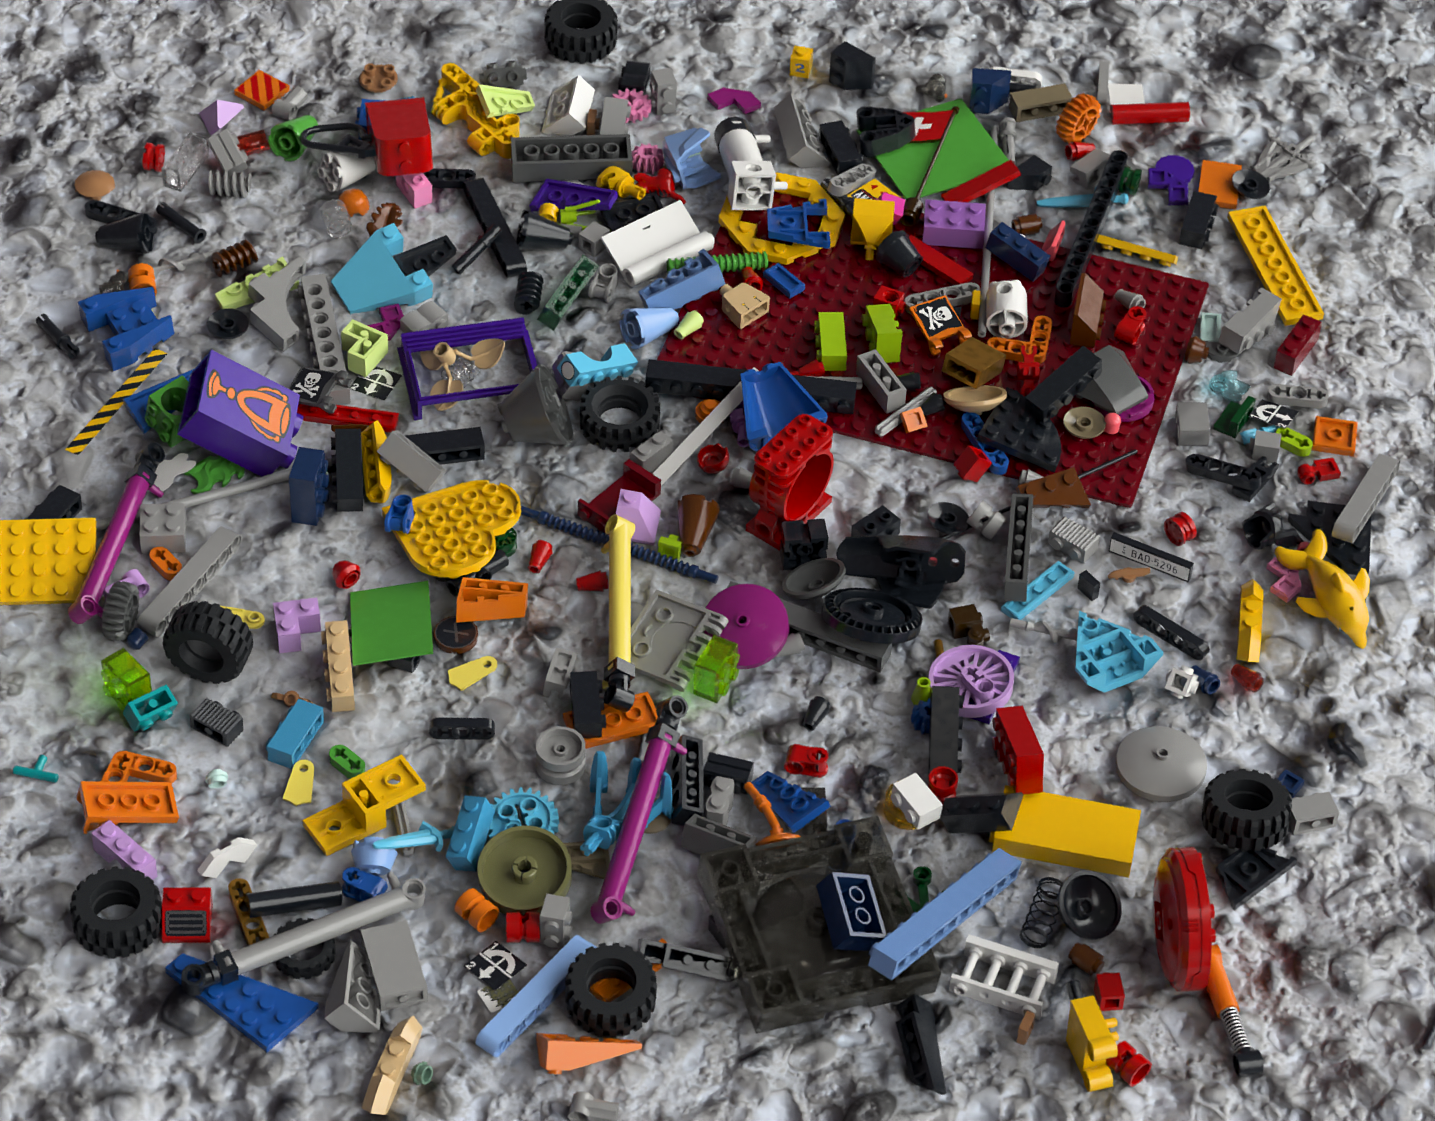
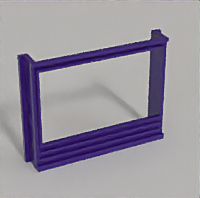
[397,317,537,420]

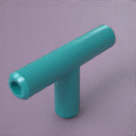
[13,755,59,783]

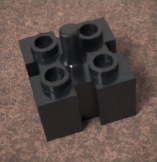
[780,519,829,570]

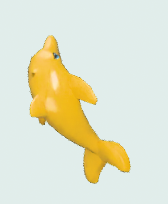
[1274,529,1370,649]

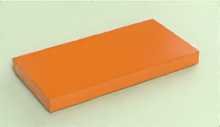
[563,691,658,749]

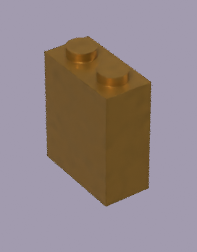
[942,337,1006,389]

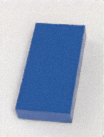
[763,263,805,299]

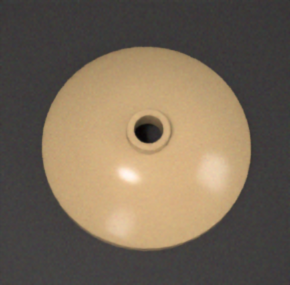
[944,385,1007,415]

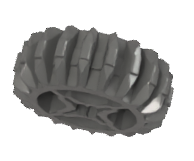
[101,581,140,641]

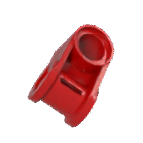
[1114,306,1147,345]
[784,744,829,777]

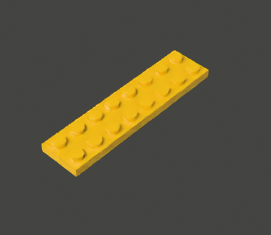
[1227,206,1324,326]

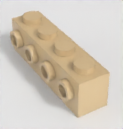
[321,620,355,712]

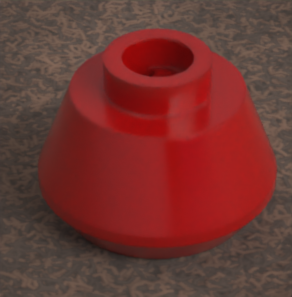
[332,560,361,589]

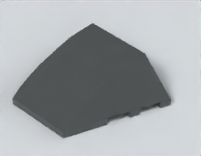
[1076,345,1148,415]

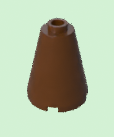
[677,494,720,557]

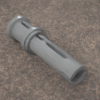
[999,117,1017,165]

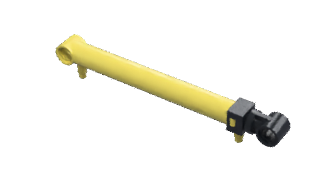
[601,514,635,712]

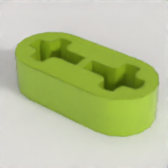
[1276,427,1313,457]

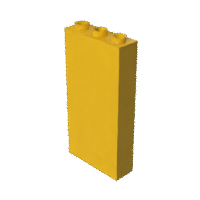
[989,785,1141,878]

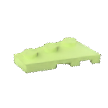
[476,85,535,118]

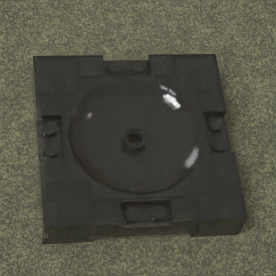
[697,815,941,1034]

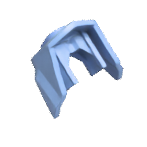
[662,128,721,190]

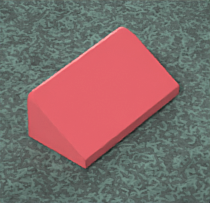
[1042,220,1066,261]

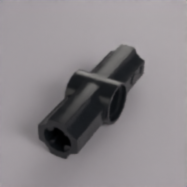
[446,549,509,597]

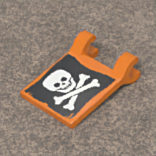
[909,295,972,356]

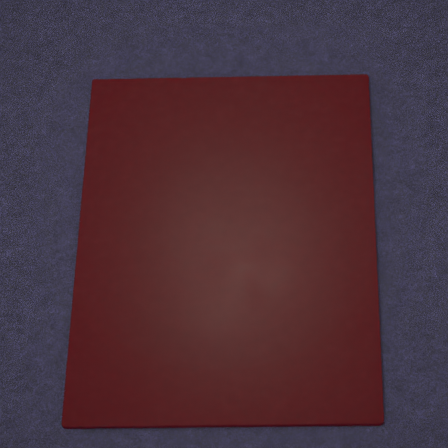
[657,192,1209,508]

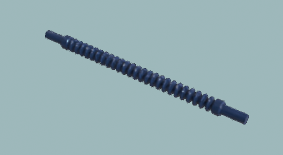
[521,506,719,584]

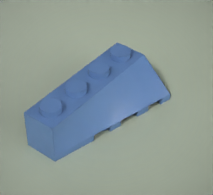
[638,249,725,309]

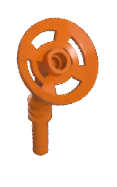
[744,782,801,848]

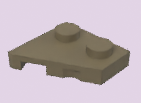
[564,841,610,879]

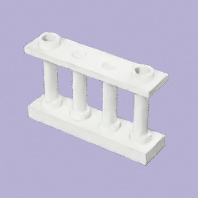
[949,934,1059,1020]

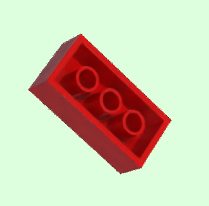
[992,706,1044,795]

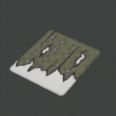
[477,980,519,1013]

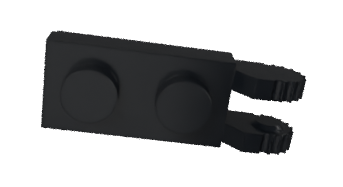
[1231,456,1279,502]

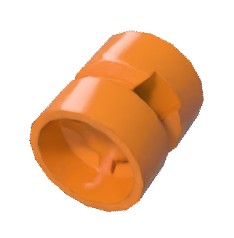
[127,263,157,296]
[455,888,499,932]

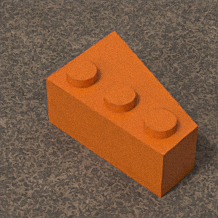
[456,577,528,623]

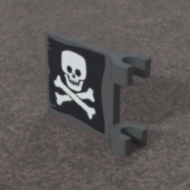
[288,366,352,413]

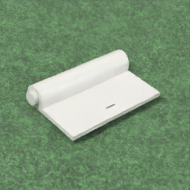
[600,200,715,287]

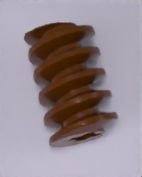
[211,240,258,278]

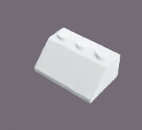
[542,75,595,136]

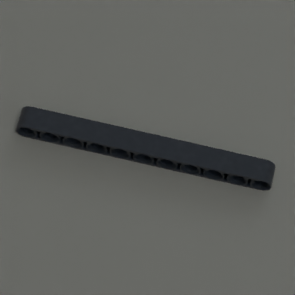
[1054,150,1128,308]

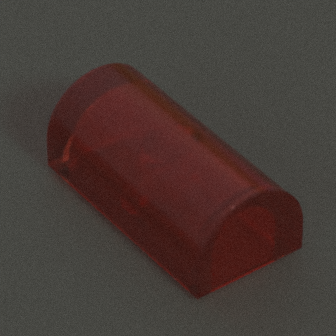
[237,129,270,156]

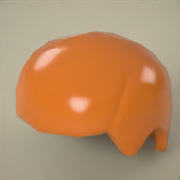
[337,188,370,217]

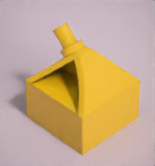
[851,198,895,260]

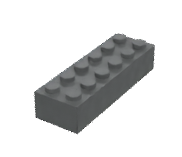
[511,134,632,182]

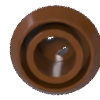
[1185,336,1209,364]

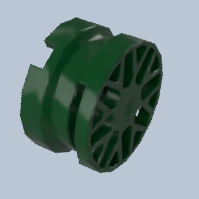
[1119,166,1142,197]
[495,528,517,557]

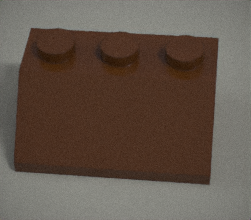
[1070,273,1107,348]

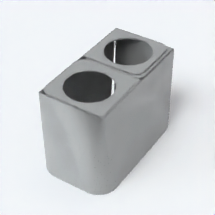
[1175,402,1210,446]

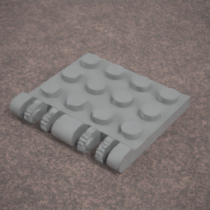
[631,589,729,692]

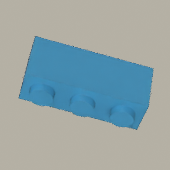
[266,699,324,769]
[446,796,495,872]

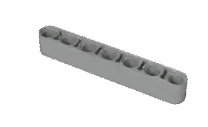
[1332,453,1400,543]
[137,526,242,637]

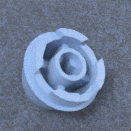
[351,837,398,876]

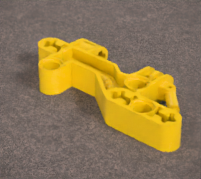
[431,63,520,159]

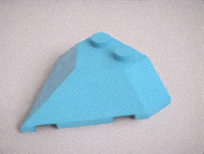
[1075,611,1163,693]

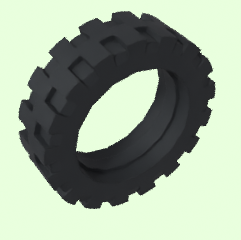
[273,918,336,979]

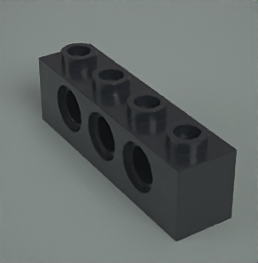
[671,735,704,826]

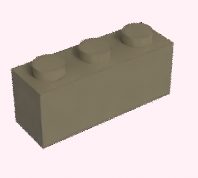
[1009,83,1073,122]

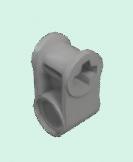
[588,263,617,302]

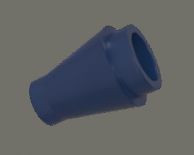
[1191,665,1220,694]

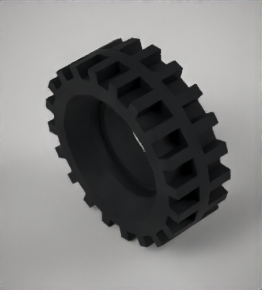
[580,376,660,452]

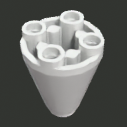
[317,152,376,192]

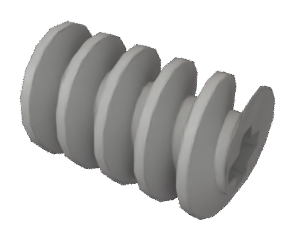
[208,170,251,198]

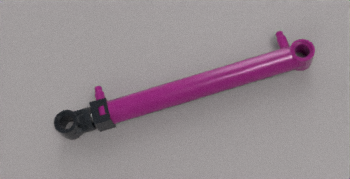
[68,443,165,624]
[590,695,688,924]

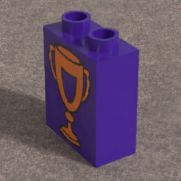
[177,350,303,477]

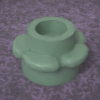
[411,1061,433,1085]

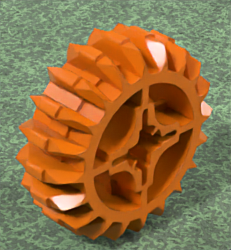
[1056,93,1101,143]

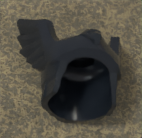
[1242,501,1304,550]

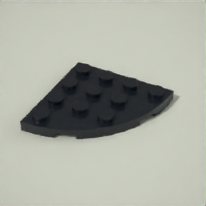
[977,387,1061,473]

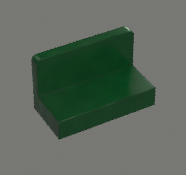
[1213,396,1256,438]

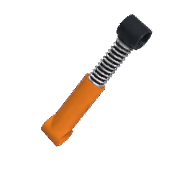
[1206,944,1264,1077]

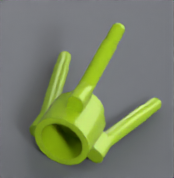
[560,199,600,230]

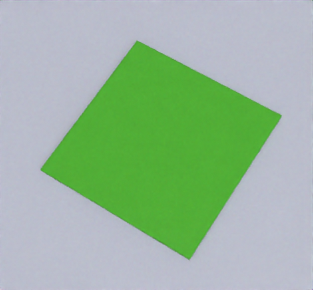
[856,98,1009,199]

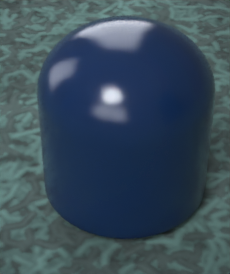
[126,627,149,650]

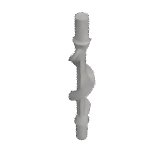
[120,249,219,282]
[1009,618,1078,643]

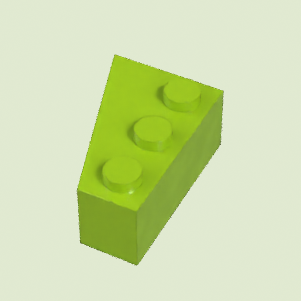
[862,304,902,363]

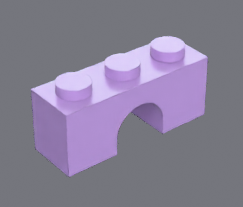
[91,820,158,880]

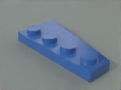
[123,369,194,434]
[751,771,831,833]

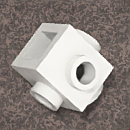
[1165,665,1199,699]

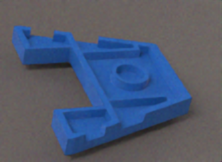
[767,199,830,249]

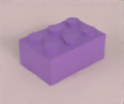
[922,199,986,249]

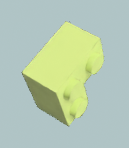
[341,319,388,377]

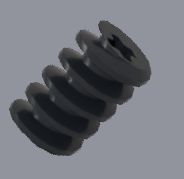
[514,271,544,315]

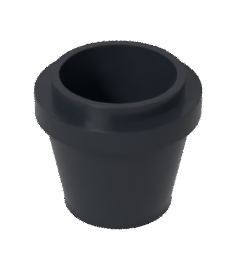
[876,230,923,278]

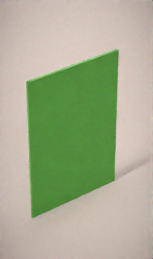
[350,580,433,666]

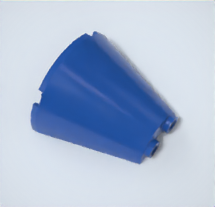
[741,362,828,452]

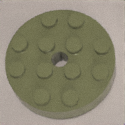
[477,826,572,916]

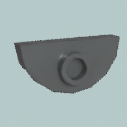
[1204,341,1241,362]

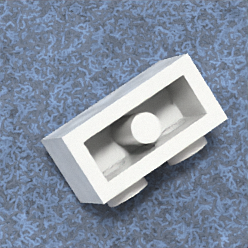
[891,773,943,830]

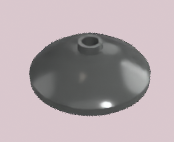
[782,558,846,600]

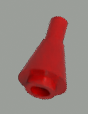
[790,359,825,377]

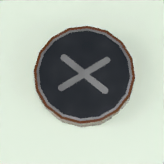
[434,616,478,654]

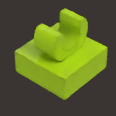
[658,534,682,561]

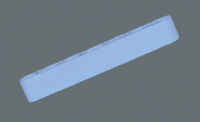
[475,935,597,1058]

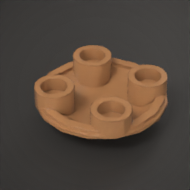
[359,63,398,93]
[74,170,115,201]

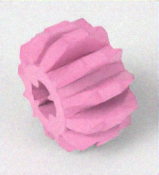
[632,143,664,175]

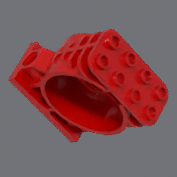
[745,414,834,551]

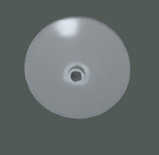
[1115,726,1207,802]

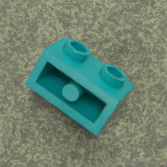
[123,684,178,732]

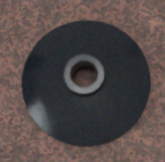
[1232,169,1270,199]
[207,309,249,339]
[927,502,969,534]

